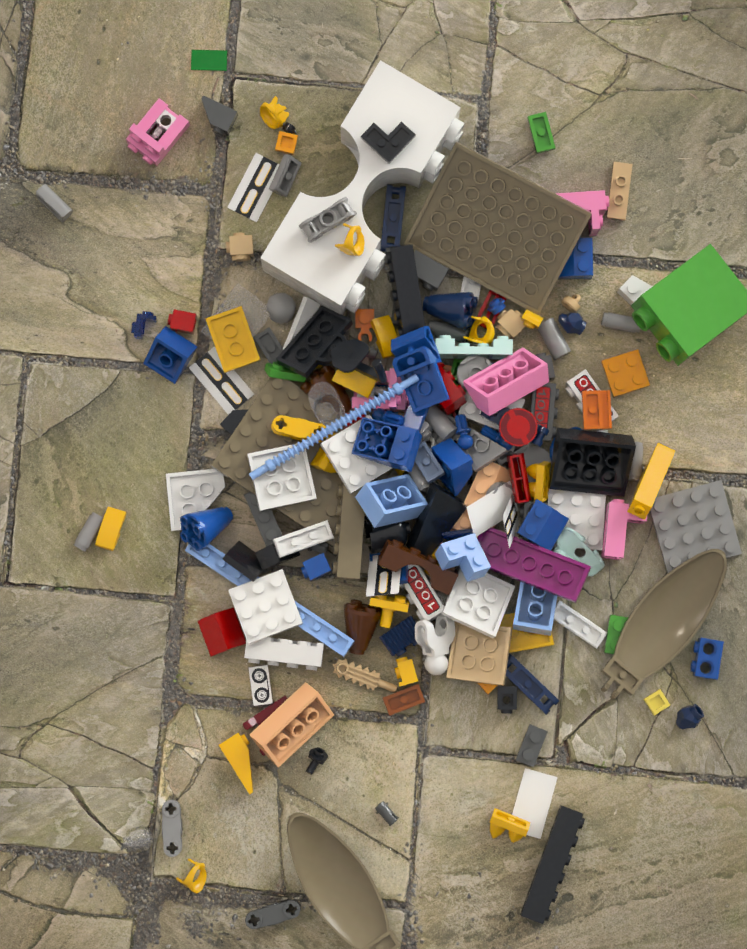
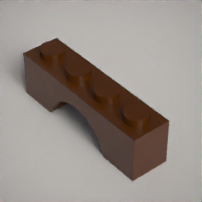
[377,539,459,595]

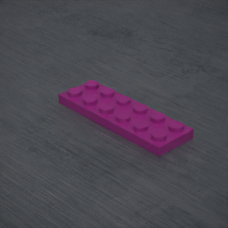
[477,527,591,603]

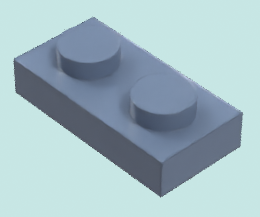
[415,441,445,484]

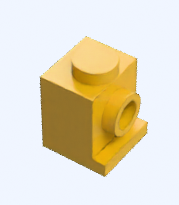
[394,656,418,687]

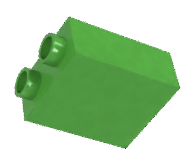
[631,244,747,366]

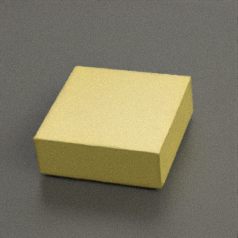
[643,689,670,716]

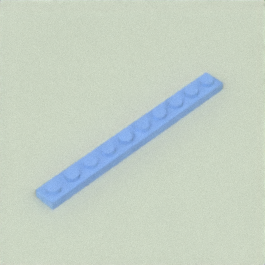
[185,544,355,657]

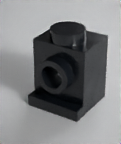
[497,686,517,714]

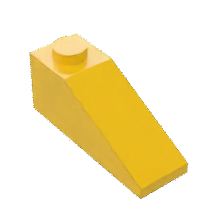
[219,732,253,795]

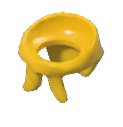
[260,96,289,129]
[335,223,364,256]
[463,316,495,345]
[176,858,207,894]

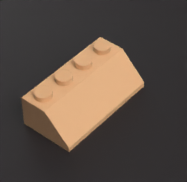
[452,462,512,538]
[249,682,334,768]

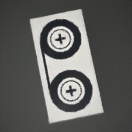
[249,665,273,706]

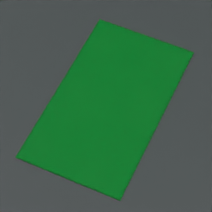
[191,50,227,71]

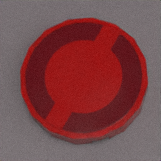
[499,408,538,447]

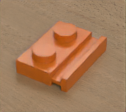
[582,390,612,430]

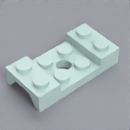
[435,335,513,360]

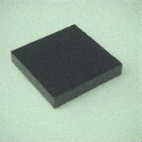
[223,541,264,582]

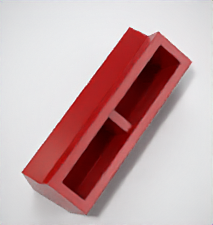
[507,453,531,504]

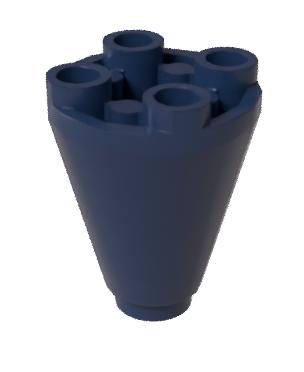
[423,292,478,330]

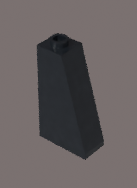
[406,482,467,556]

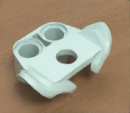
[553,527,605,576]

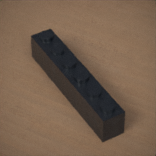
[384,244,425,337]
[520,805,585,924]

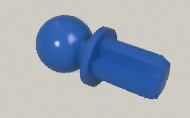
[372,408,404,426]
[455,414,473,449]
[480,425,513,451]

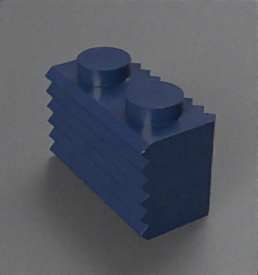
[379,615,418,657]

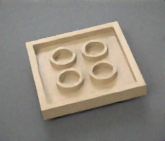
[446,621,512,686]

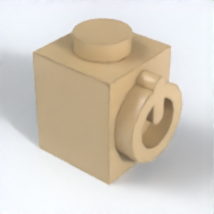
[226,232,254,262]
[495,309,526,340]

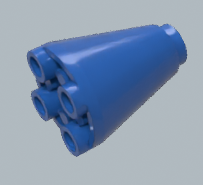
[180,507,233,551]

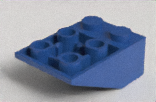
[352,417,422,472]

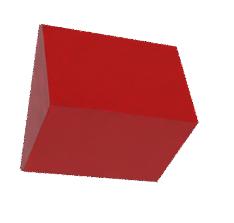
[198,607,246,657]

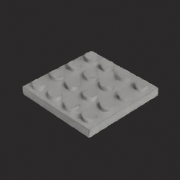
[650,480,742,574]

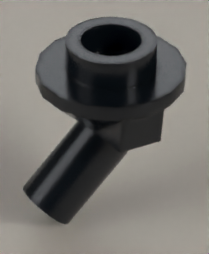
[306,747,328,775]

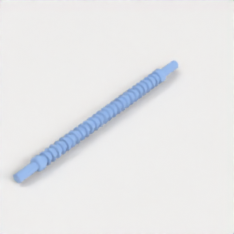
[249,374,419,480]

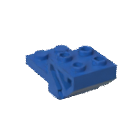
[391,326,450,413]

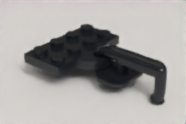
[276,306,387,384]

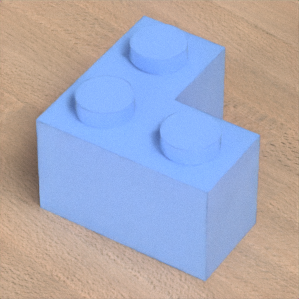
[434,533,491,582]

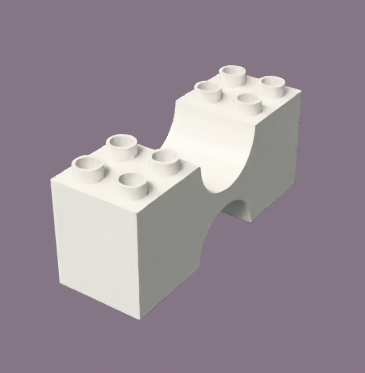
[260,60,465,315]

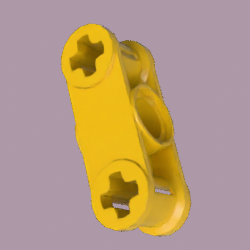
[271,415,326,443]

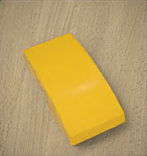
[521,309,544,330]
[370,315,397,359]
[332,369,377,399]
[95,506,126,551]

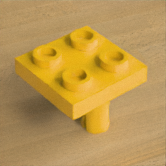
[369,594,409,628]

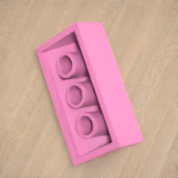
[463,348,549,416]

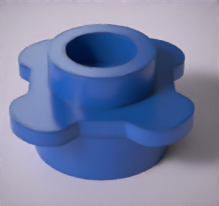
[487,298,506,315]

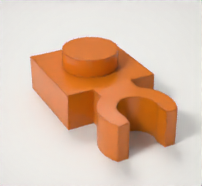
[355,309,374,342]

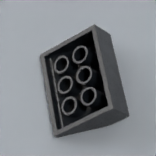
[549,428,636,497]

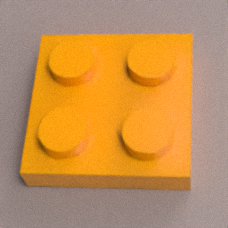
[601,349,650,398]

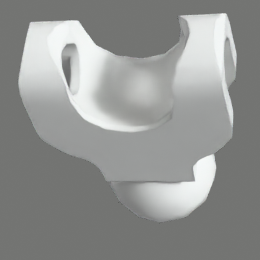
[415,615,455,675]

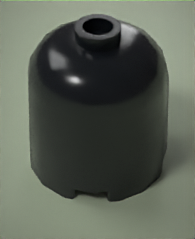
[364,516,411,554]

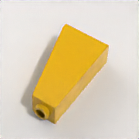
[627,443,675,520]

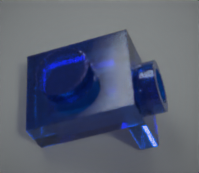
[131,311,157,340]

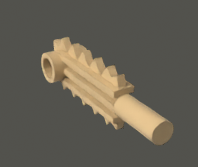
[332,659,397,693]

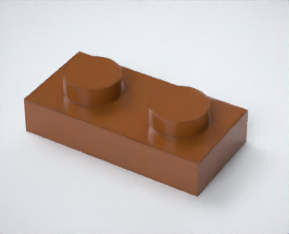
[383,684,425,716]

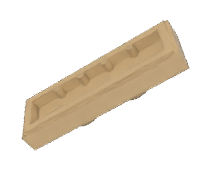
[606,162,633,221]

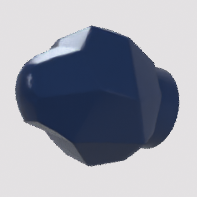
[558,313,587,335]
[676,704,704,730]

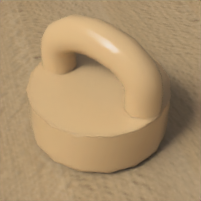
[561,294,581,313]

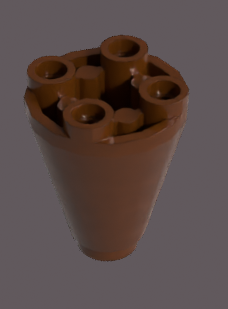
[300,366,352,416]
[344,599,382,655]

